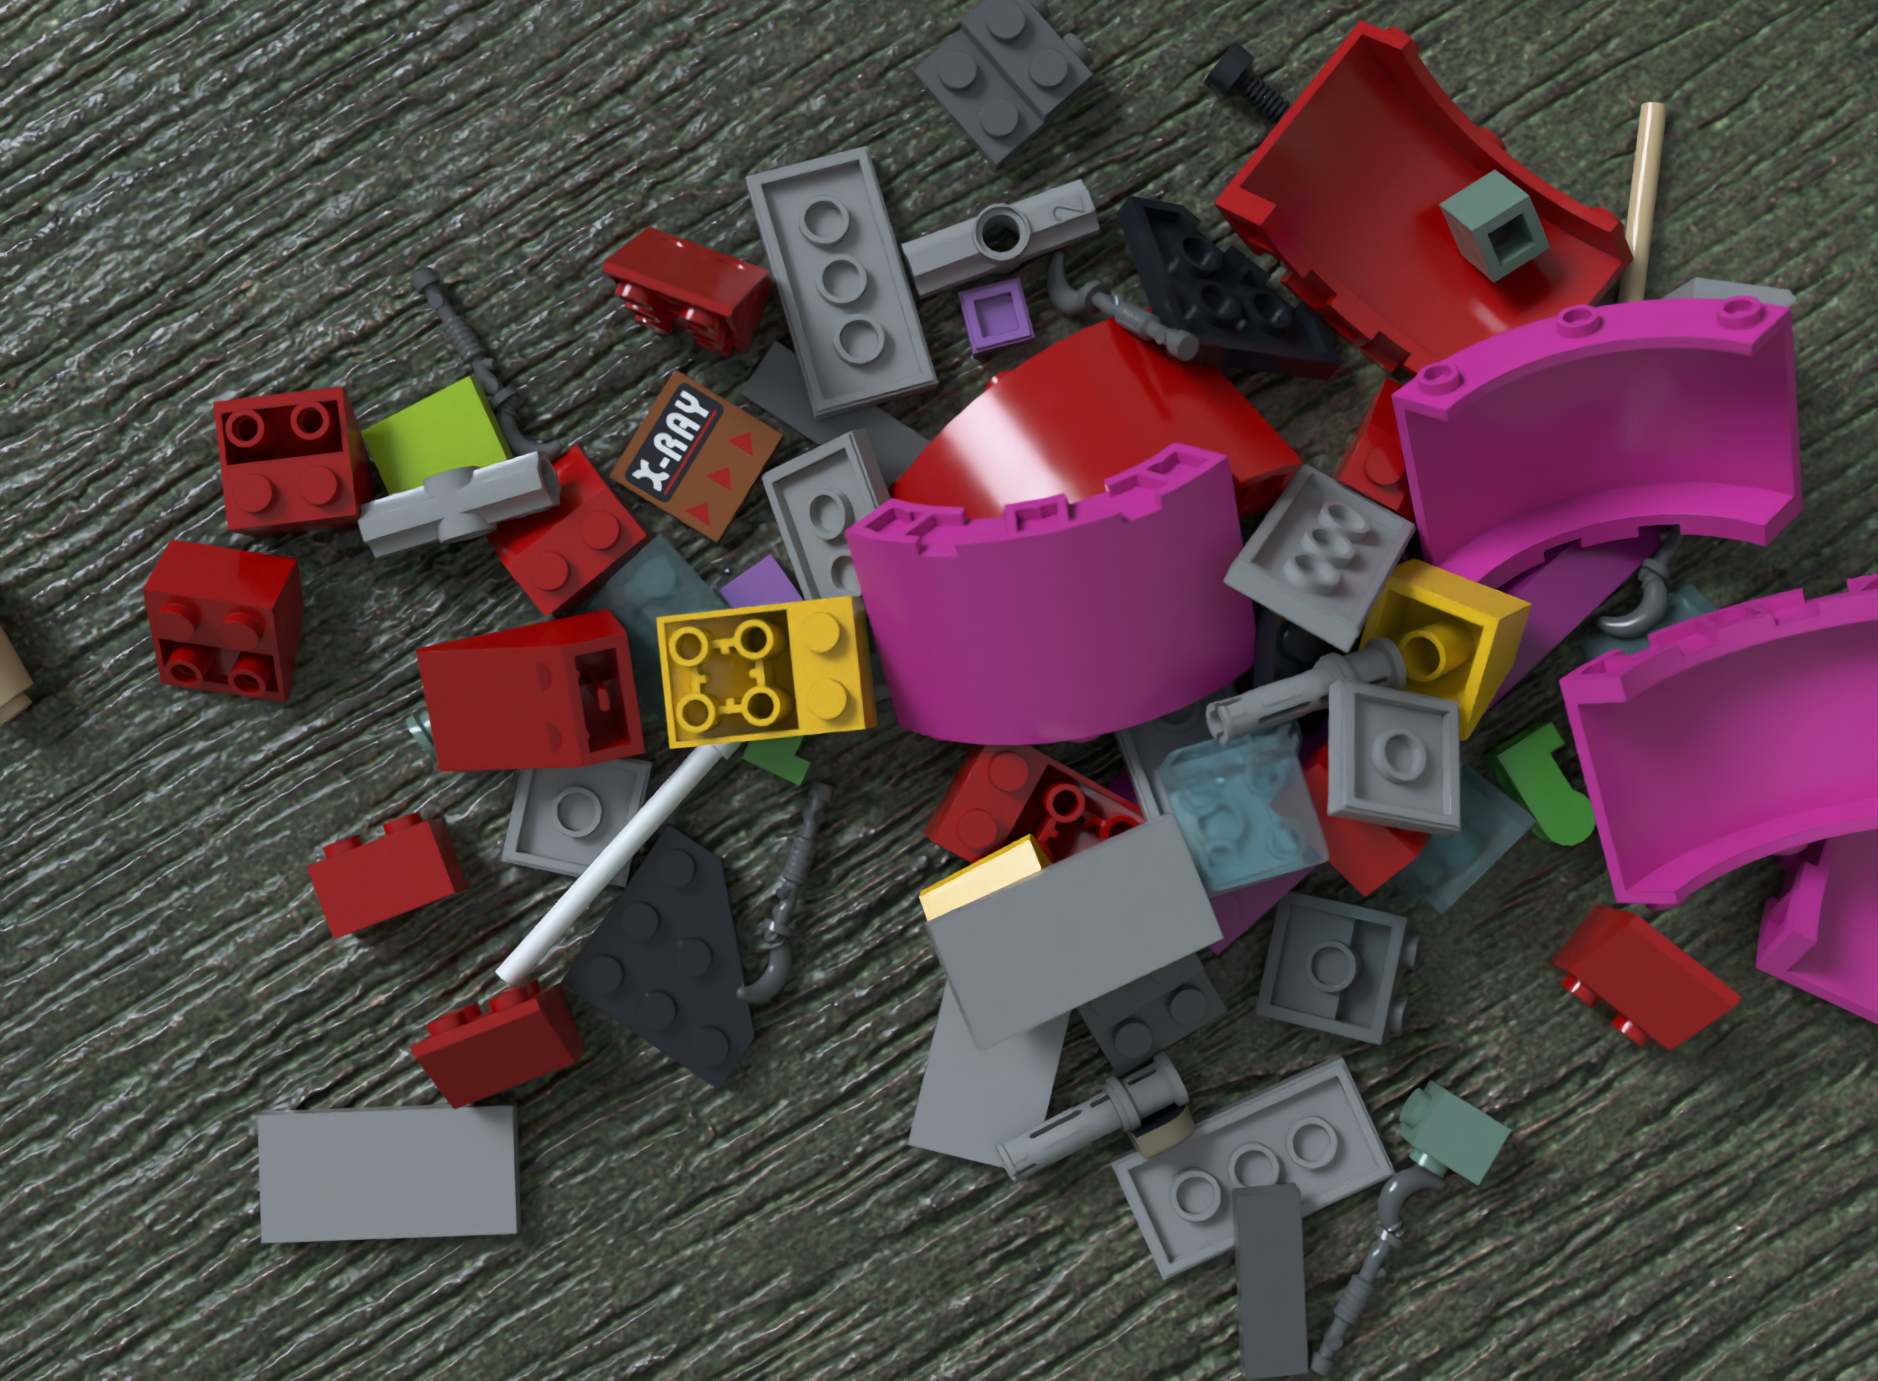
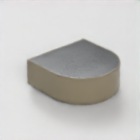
[1126,1103,1196,1160]

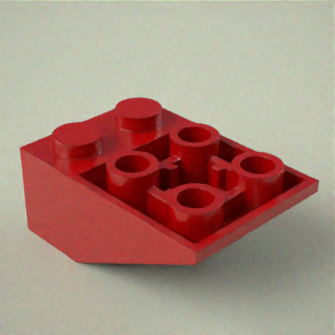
[602,226,774,357]
[415,608,645,772]
[923,744,1145,864]

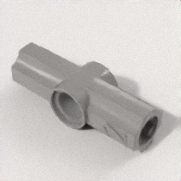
[901,179,1100,300]
[358,451,561,558]

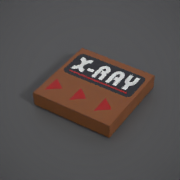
[609,369,785,544]

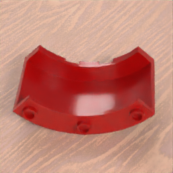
[1214,20,1634,377]
[887,308,1304,519]

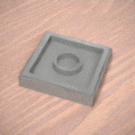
[1328,678,1461,837]
[501,757,655,887]

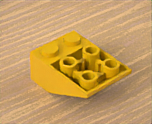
[656,595,878,749]

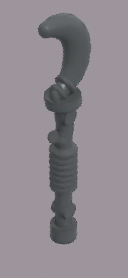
[1047,250,1199,361]
[410,267,564,462]
[1595,524,1685,637]
[736,781,836,1004]
[1308,1167,1446,1377]

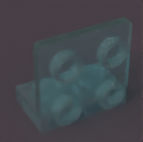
[1158,719,1330,894]

